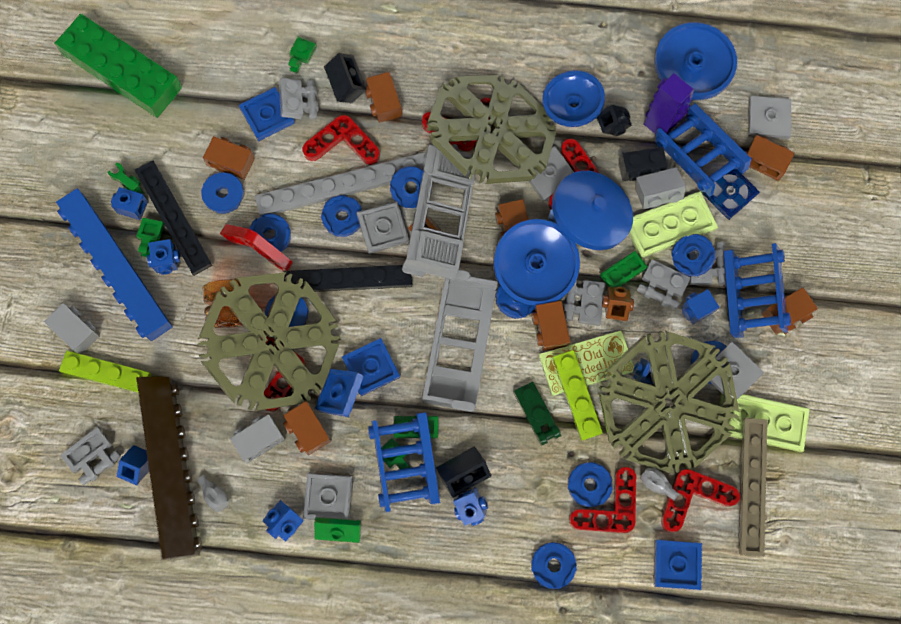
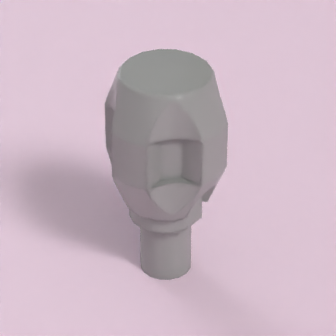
[640,467,679,500]
[197,475,229,512]

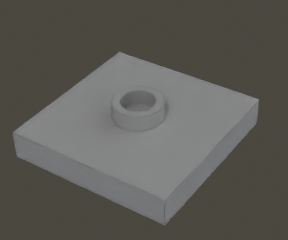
[748,96,791,140]
[529,146,574,202]
[356,202,409,254]
[710,342,764,400]
[303,473,353,520]

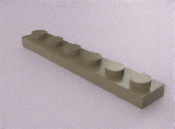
[739,418,767,556]

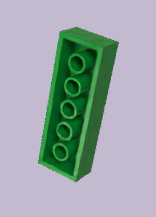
[54,13,182,118]

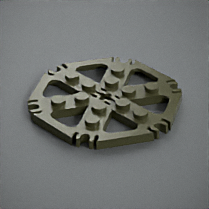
[426,75,557,184]
[197,272,340,411]
[598,331,740,474]

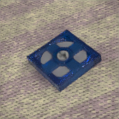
[701,169,760,220]

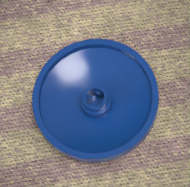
[654,23,737,100]
[552,171,633,250]
[493,219,580,306]

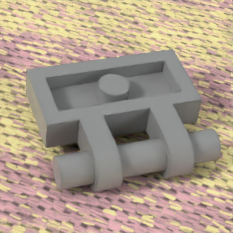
[279,78,318,119]
[688,242,727,285]
[637,260,690,310]
[563,280,605,326]
[60,427,121,485]

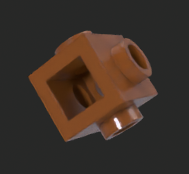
[602,287,634,321]

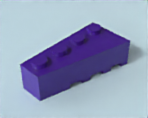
[644,73,694,134]

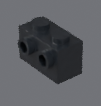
[324,53,367,103]
[618,147,668,182]
[436,446,492,498]

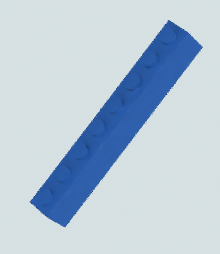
[56,188,173,342]

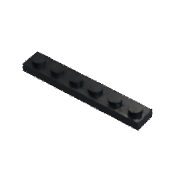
[135,160,213,276]
[283,265,412,292]

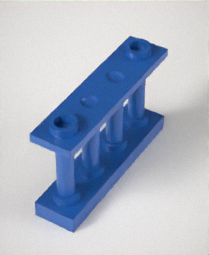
[655,103,752,197]
[724,243,791,338]
[368,413,440,512]

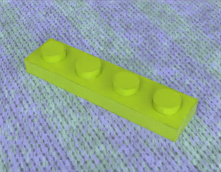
[59,350,151,393]
[552,350,603,441]

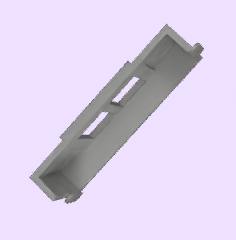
[402,145,475,280]
[423,270,497,412]

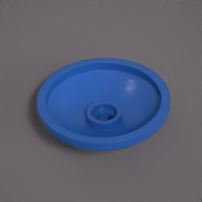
[543,71,605,127]

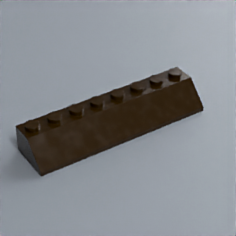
[136,377,202,562]

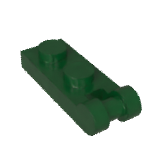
[513,382,561,446]

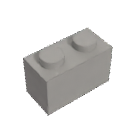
[636,167,686,209]
[44,303,100,354]
[230,414,285,464]

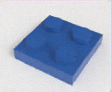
[239,87,295,142]
[342,338,400,397]
[314,369,364,418]
[654,540,702,590]

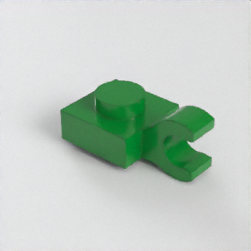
[288,37,317,74]
[108,163,143,194]
[136,218,165,257]
[381,438,411,470]

